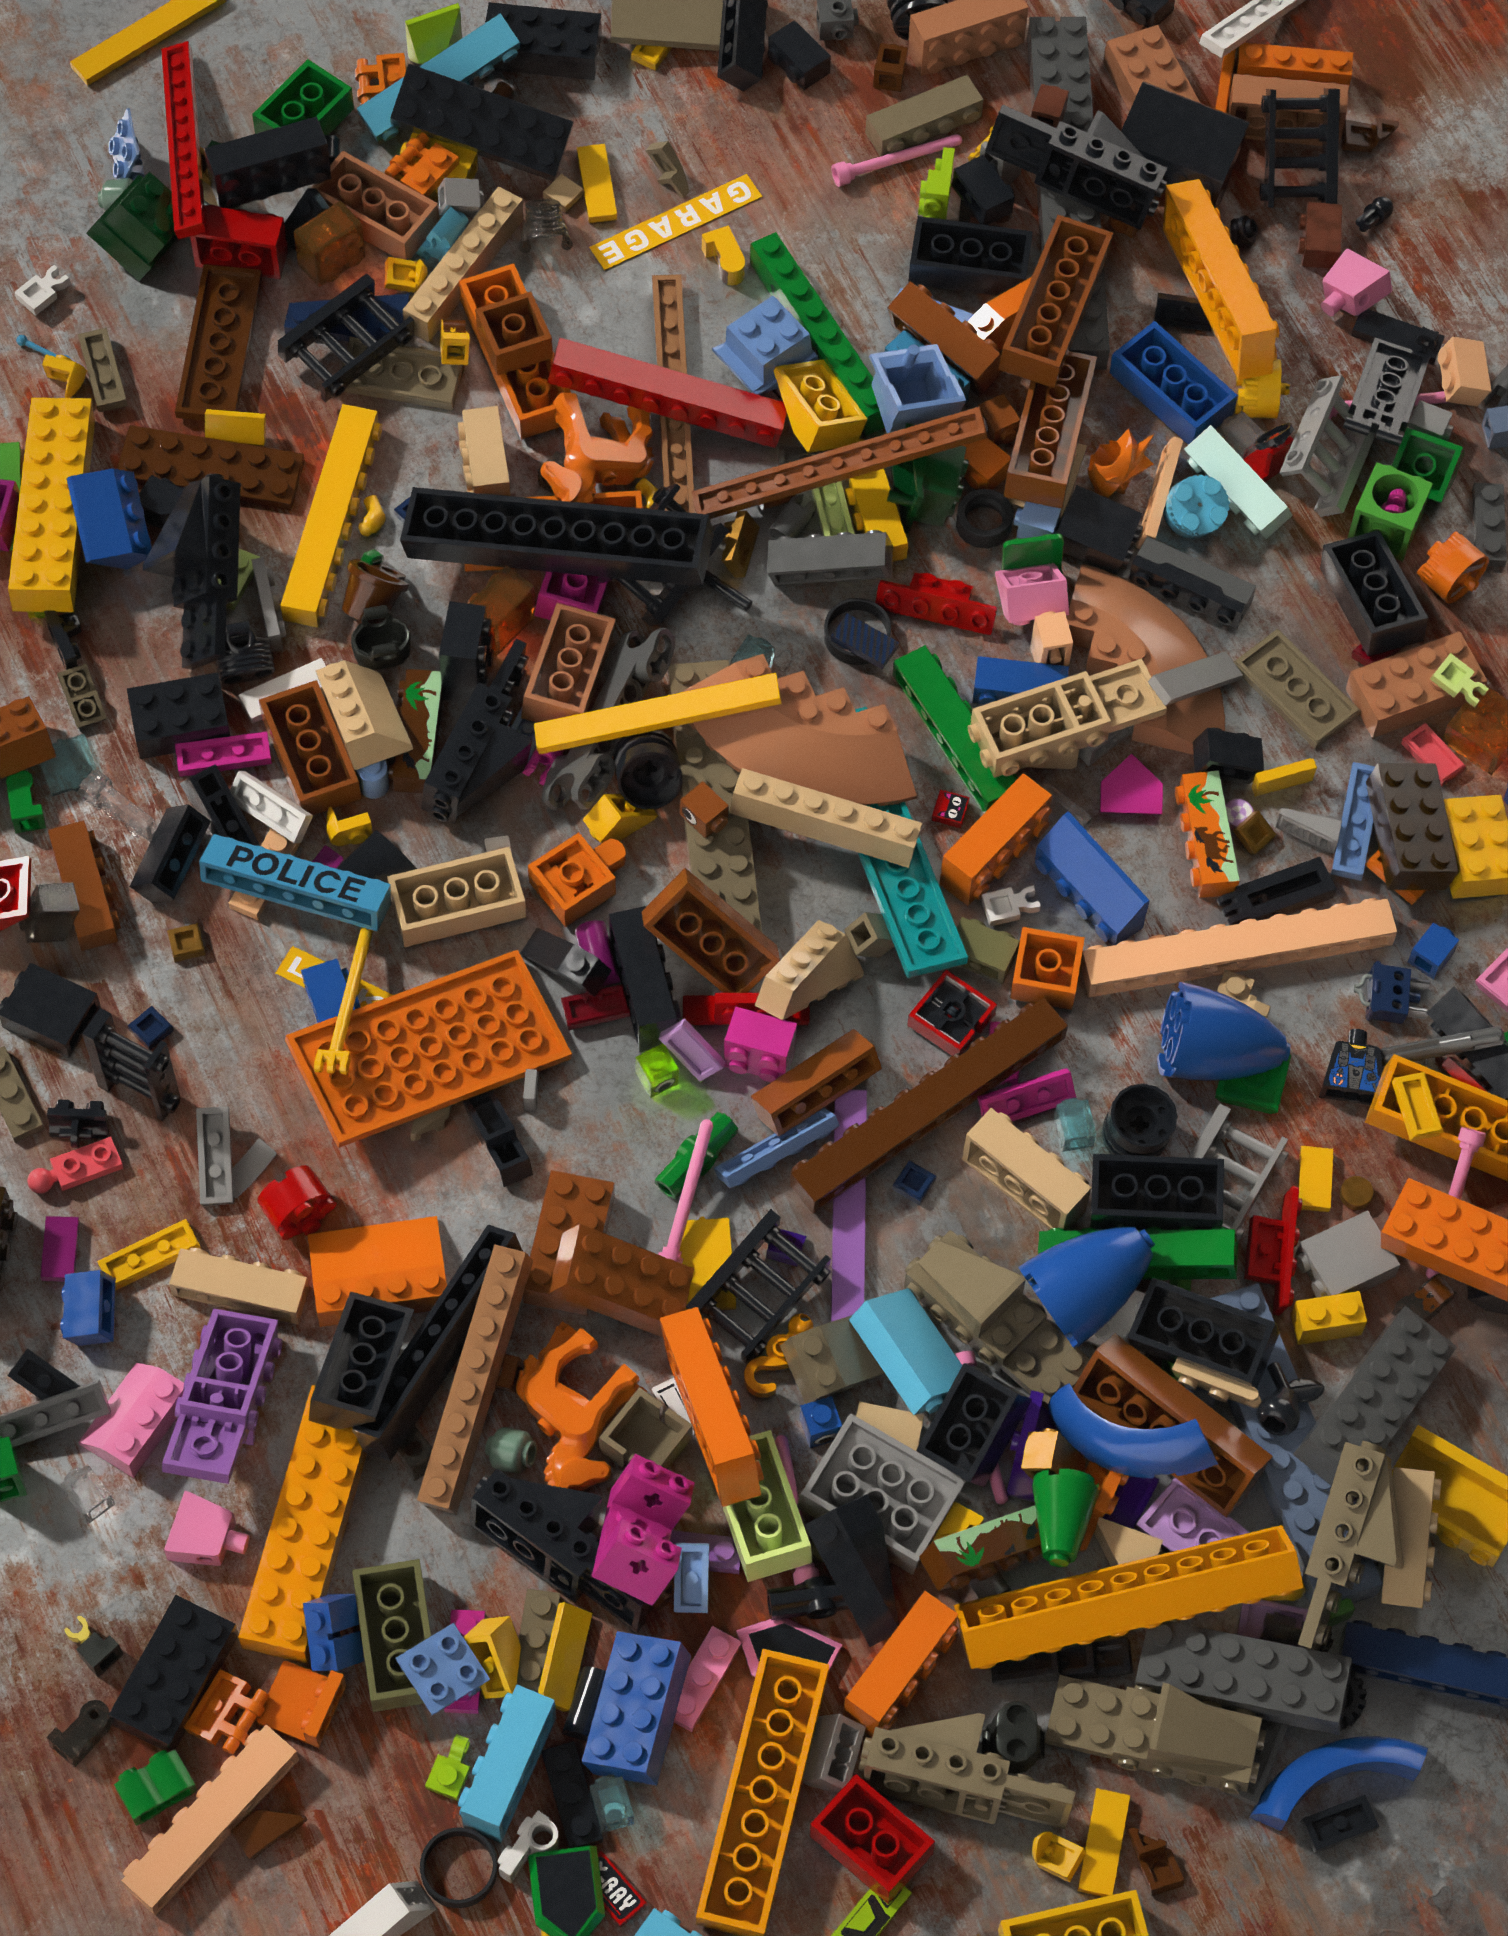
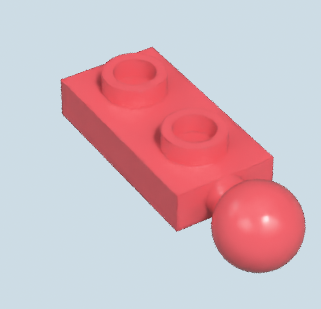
[27,1136,123,1194]

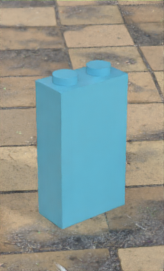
[849,1288,962,1415]

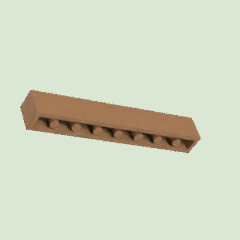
[417,1244,533,1515]

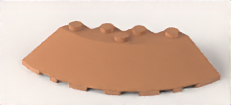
[1067,564,1225,755]
[680,654,917,806]

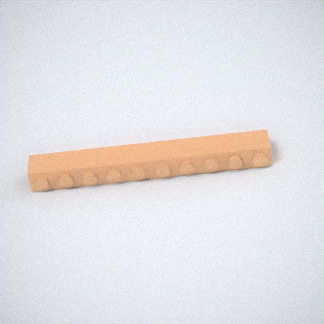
[1080,898,1397,998]

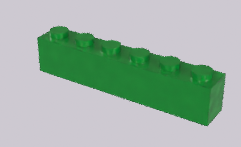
[892,645,1018,814]
[1038,1226,1238,1280]

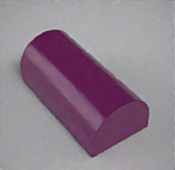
[575,920,621,987]

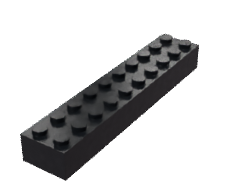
[400,487,714,587]

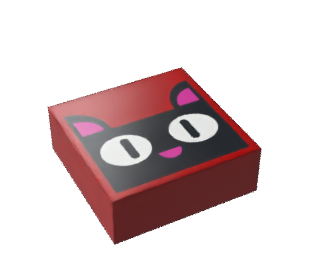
[931,789,970,828]

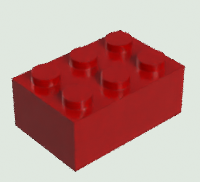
[190,205,288,280]
[810,1774,935,1904]

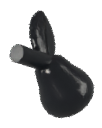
[1256,1362,1325,1436]

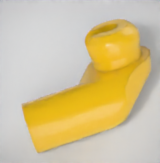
[635,478,658,509]
[358,495,386,537]

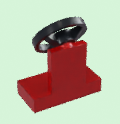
[1243,423,1294,482]

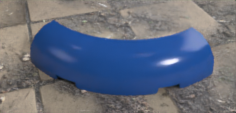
[1048,1383,1218,1478]
[1249,1736,1428,1831]

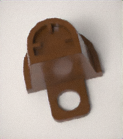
[342,558,410,624]

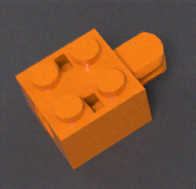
[528,832,626,927]

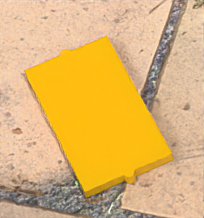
[679,1216,737,1310]

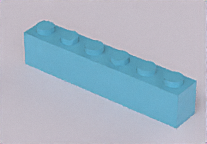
[357,13,520,142]

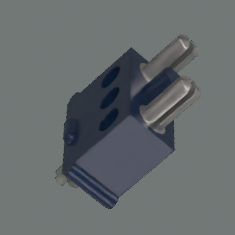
[1354,961,1430,1024]

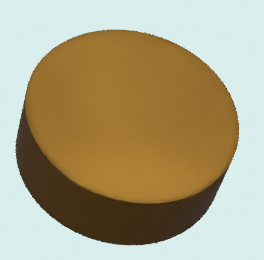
[1340,1176,1373,1210]

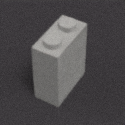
[1295,1210,1400,1298]

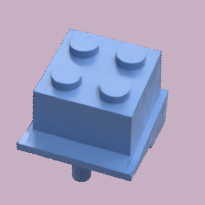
[712,296,818,395]
[869,344,966,434]

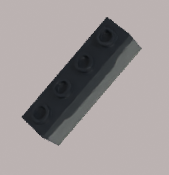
[1129,536,1256,629]

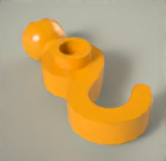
[744,1313,813,1398]

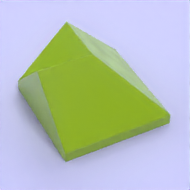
[405,3,462,65]

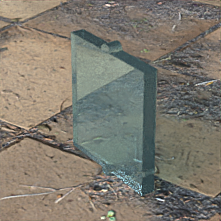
[40,734,101,797]

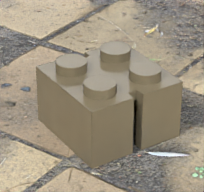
[599,1387,693,1469]

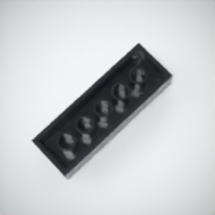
[390,64,574,181]

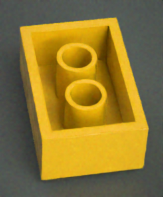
[1444,795,1508,899]

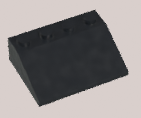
[1121,81,1250,208]

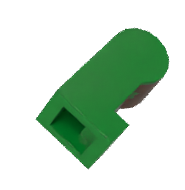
[6,770,46,834]

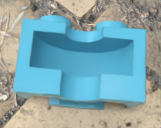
[416,206,469,262]

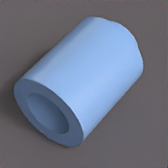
[356,760,389,799]

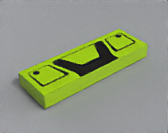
[831,1886,912,1936]

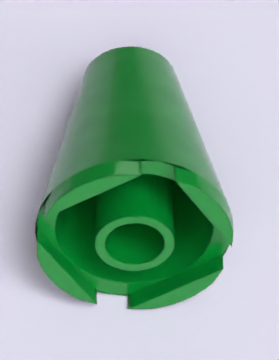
[1032,1469,1100,1568]

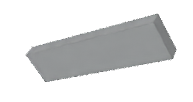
[1148,651,1243,706]

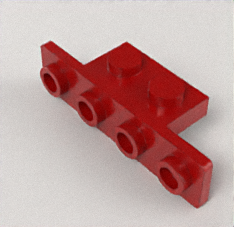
[875,573,997,635]
[683,993,810,1025]
[1244,1186,1302,1316]

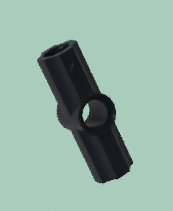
[767,1576,849,1621]

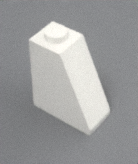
[329,1881,436,1936]

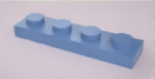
[1331,762,1375,881]
[714,1108,840,1188]

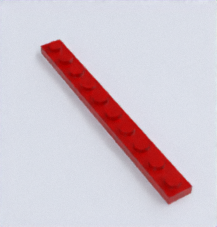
[161,41,206,240]

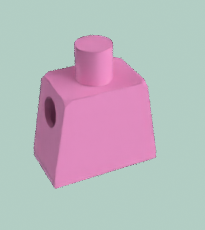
[1321,249,1392,316]
[164,1491,250,1566]

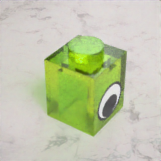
[635,1043,679,1098]

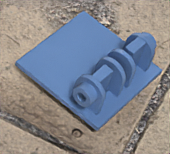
[109,108,145,180]
[395,1623,490,1715]

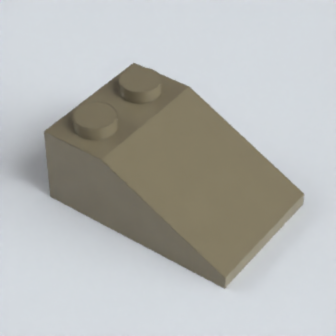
[780,1315,885,1404]

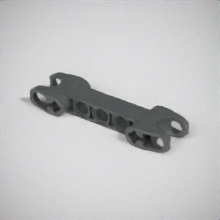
[542,628,675,810]

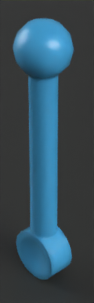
[16,335,70,358]

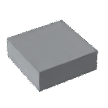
[523,1069,539,1112]

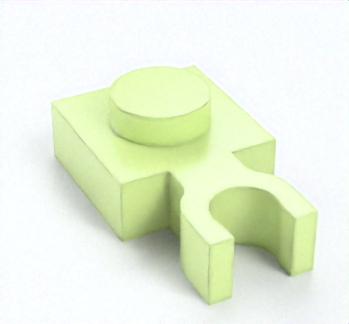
[1430,653,1489,707]

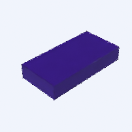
[1103,1476,1160,1529]

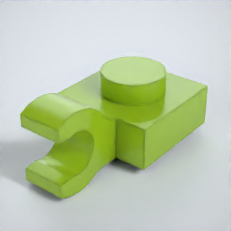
[425,1734,471,1801]

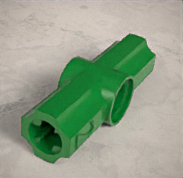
[655,1112,738,1200]

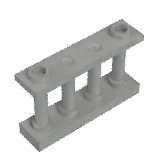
[1280,375,1376,517]
[1188,1103,1289,1244]

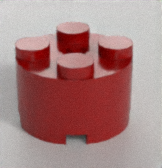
[258,1165,337,1240]

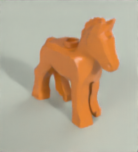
[540,392,654,503]
[516,1321,647,1491]

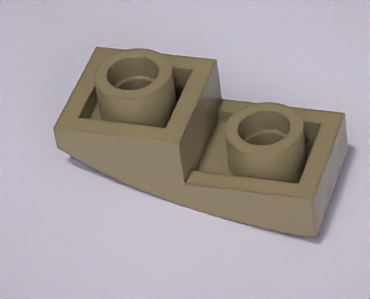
[57,664,107,729]

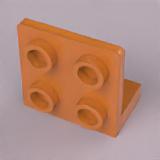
[257,1660,347,1748]

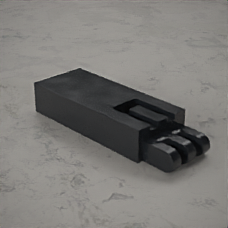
[1216,857,1337,926]

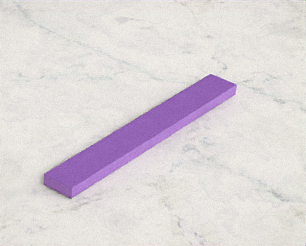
[831,1090,867,1322]

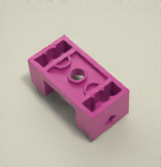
[592,1454,695,1606]

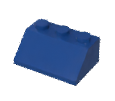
[66,468,152,569]

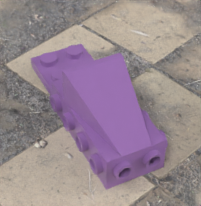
[162,1308,283,1484]

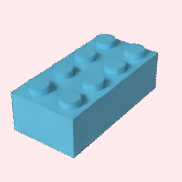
[458,1685,556,1843]

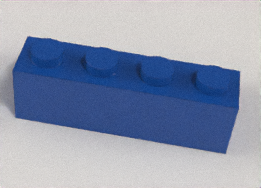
[1035,811,1150,946]

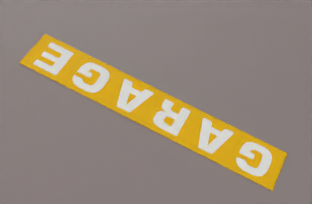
[589,174,763,270]

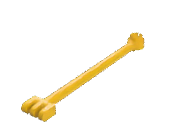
[314,927,373,1074]

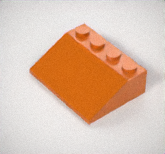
[308,1216,447,1327]

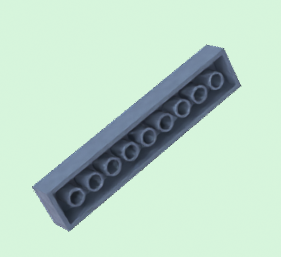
[1210,1283,1383,1605]

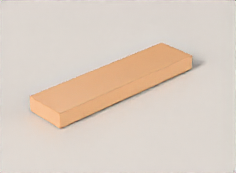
[1136,436,1183,549]

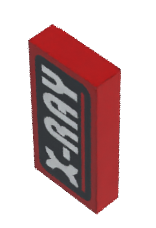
[1441,1056,1490,1093]
[598,1851,647,1928]

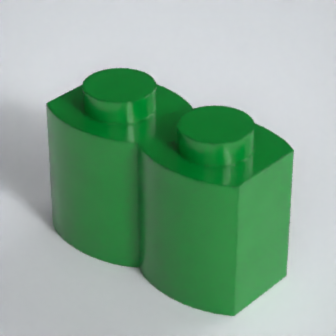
[114,1750,197,1826]

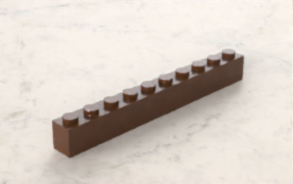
[790,998,1068,1214]

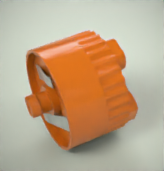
[1417,531,1489,604]

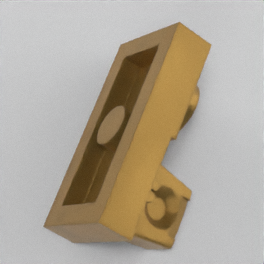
[721,510,760,578]

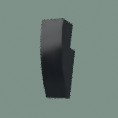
[462,1089,533,1187]

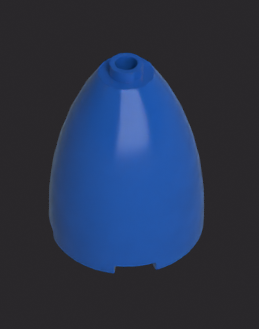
[1157,982,1291,1081]
[1018,1227,1155,1349]

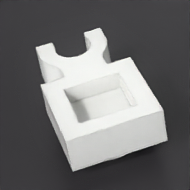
[15,265,70,316]
[981,885,1041,927]

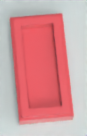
[1401,723,1466,787]

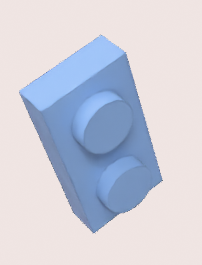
[674,1543,709,1613]

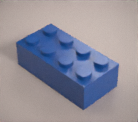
[1109,321,1238,445]
[582,1631,691,1786]

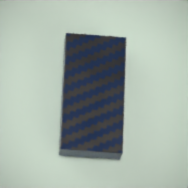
[831,613,899,670]

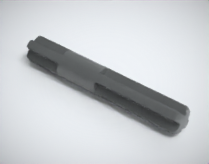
[1381,1026,1505,1066]

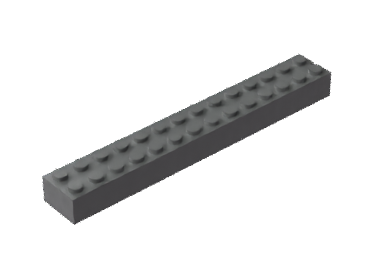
[1027,16,1110,370]

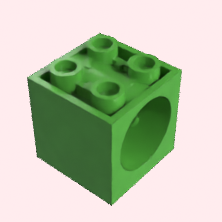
[1348,462,1433,562]

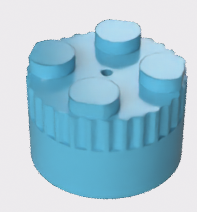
[1163,475,1230,539]

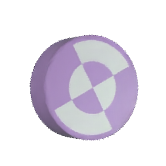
[1225,799,1254,830]

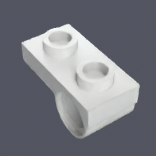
[497,1810,559,1883]

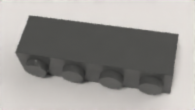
[767,530,893,585]

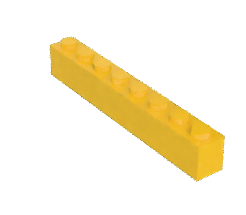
[280,404,382,628]

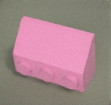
[78,1363,184,1478]

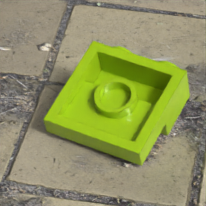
[918,147,955,220]

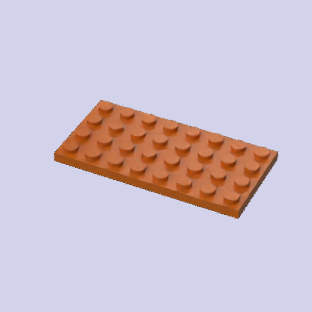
[285,949,572,1148]

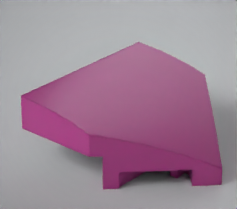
[1099,754,1163,815]

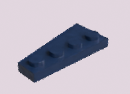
[284,293,410,342]

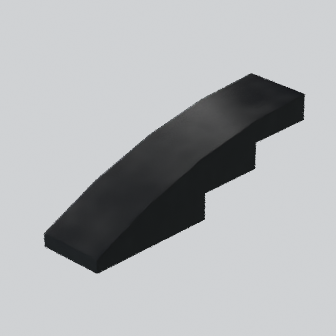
[991,1637,1133,1683]

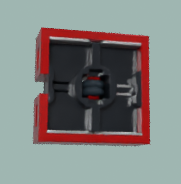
[907,970,997,1056]

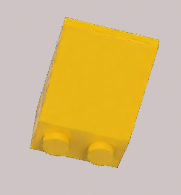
[774,359,868,453]

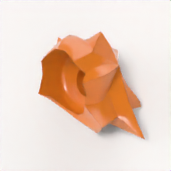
[1087,428,1155,498]

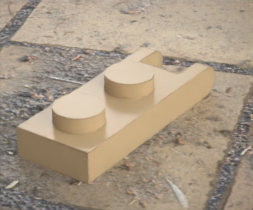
[1172,1359,1261,1408]

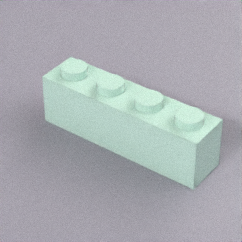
[1184,425,1293,539]

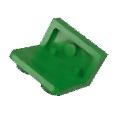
[1001,534,1068,592]

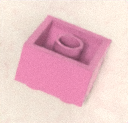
[995,563,1069,625]

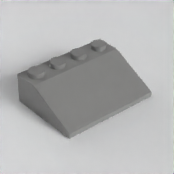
[797,1413,966,1575]

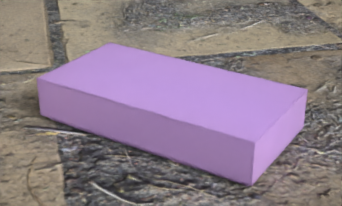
[659,1018,726,1082]

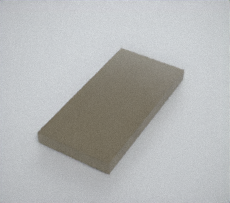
[610,0,723,51]
[341,337,465,411]
[1234,629,1361,749]

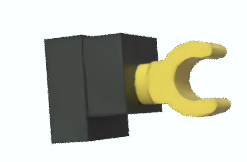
[64,1616,123,1677]

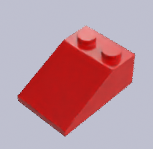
[0,856,32,931]

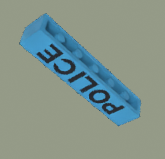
[199,834,391,932]

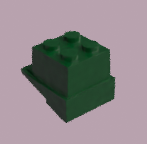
[86,171,178,281]
[887,423,969,534]

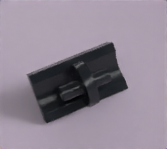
[47,1099,109,1148]

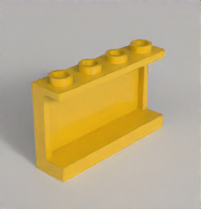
[1392,1425,1508,1568]

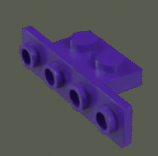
[1006,1390,1056,1502]

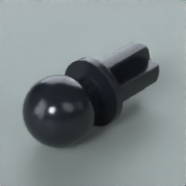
[1356,196,1394,232]

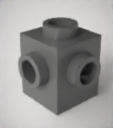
[816,0,859,41]

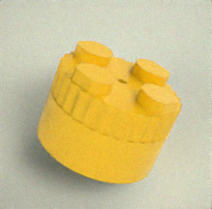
[1235,359,1290,419]

